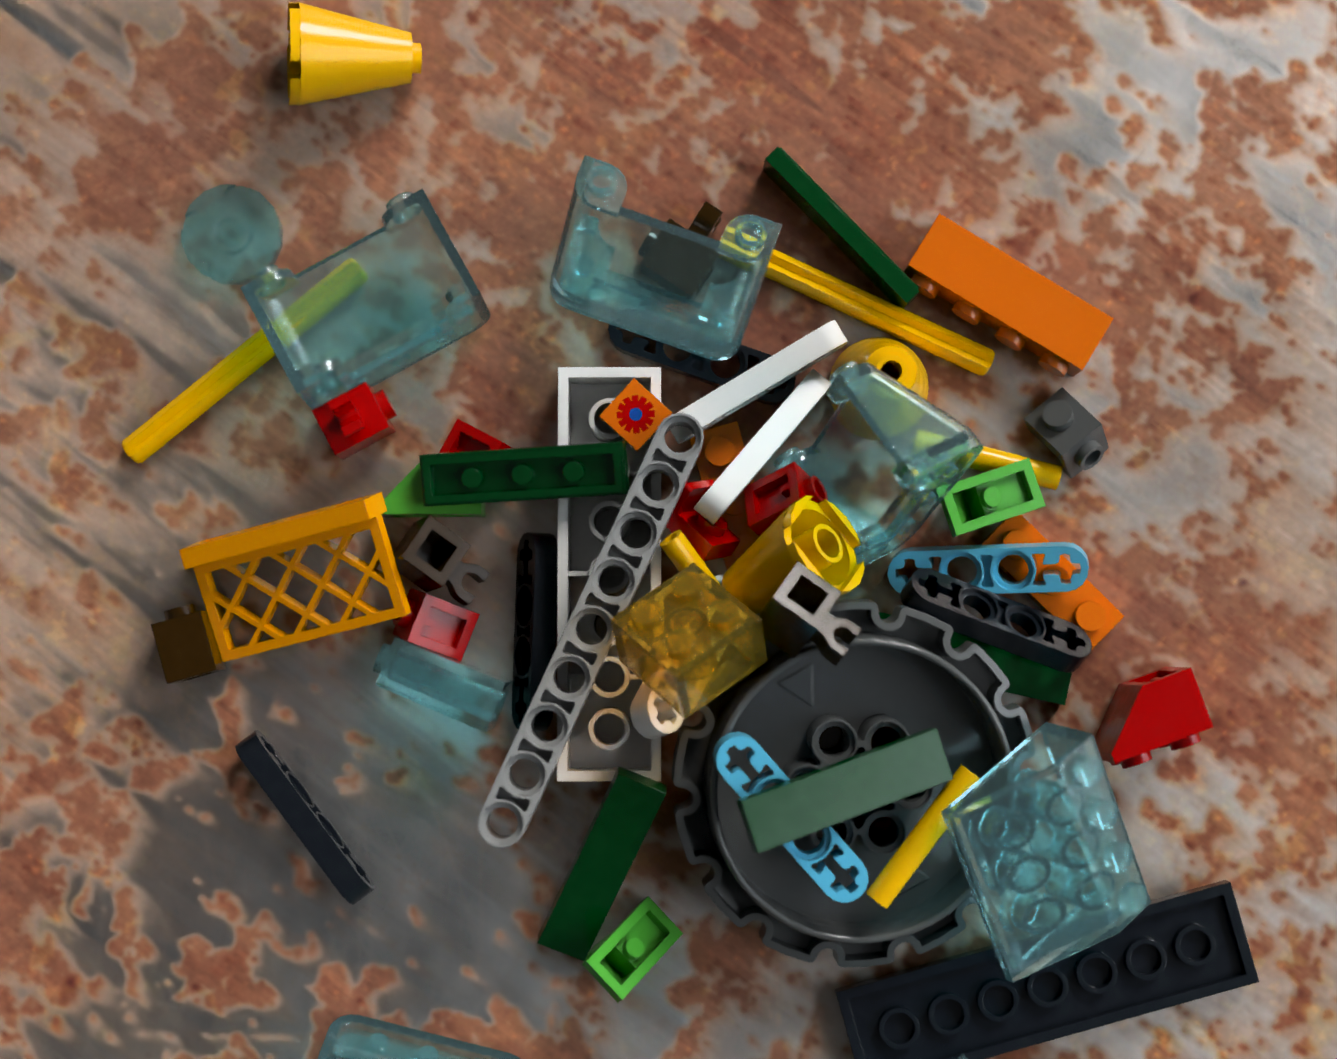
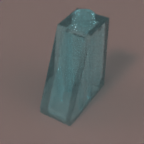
[373,637,512,732]

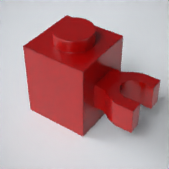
[311,382,397,460]

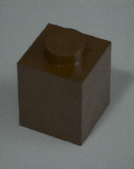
[151,604,227,684]

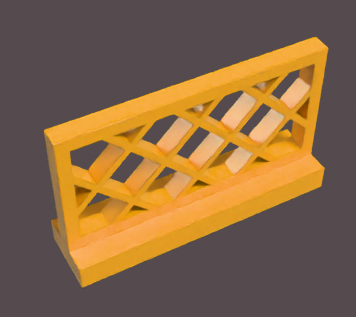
[179,492,411,662]

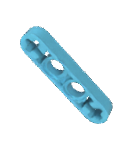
[887,542,1089,594]
[713,731,869,903]

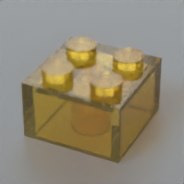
[610,563,767,719]

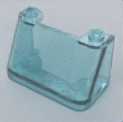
[550,155,782,361]
[240,189,491,410]
[772,361,984,566]

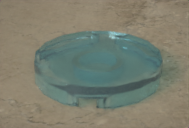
[181,184,283,285]

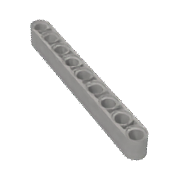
[477,413,704,848]

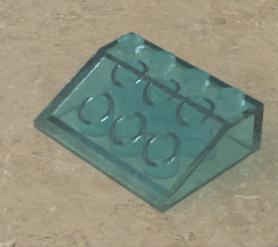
[941,722,1151,982]

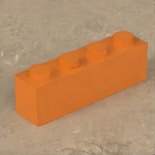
[904,213,1114,377]

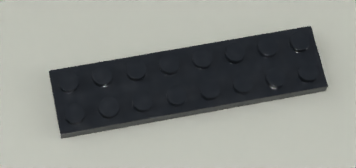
[835,880,1259,1059]

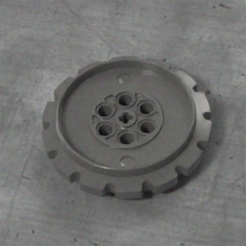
[671,599,1039,967]

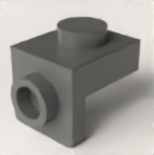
[1024,387,1108,478]

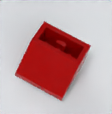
[1090,667,1213,769]

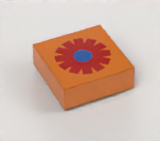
[599,378,672,452]

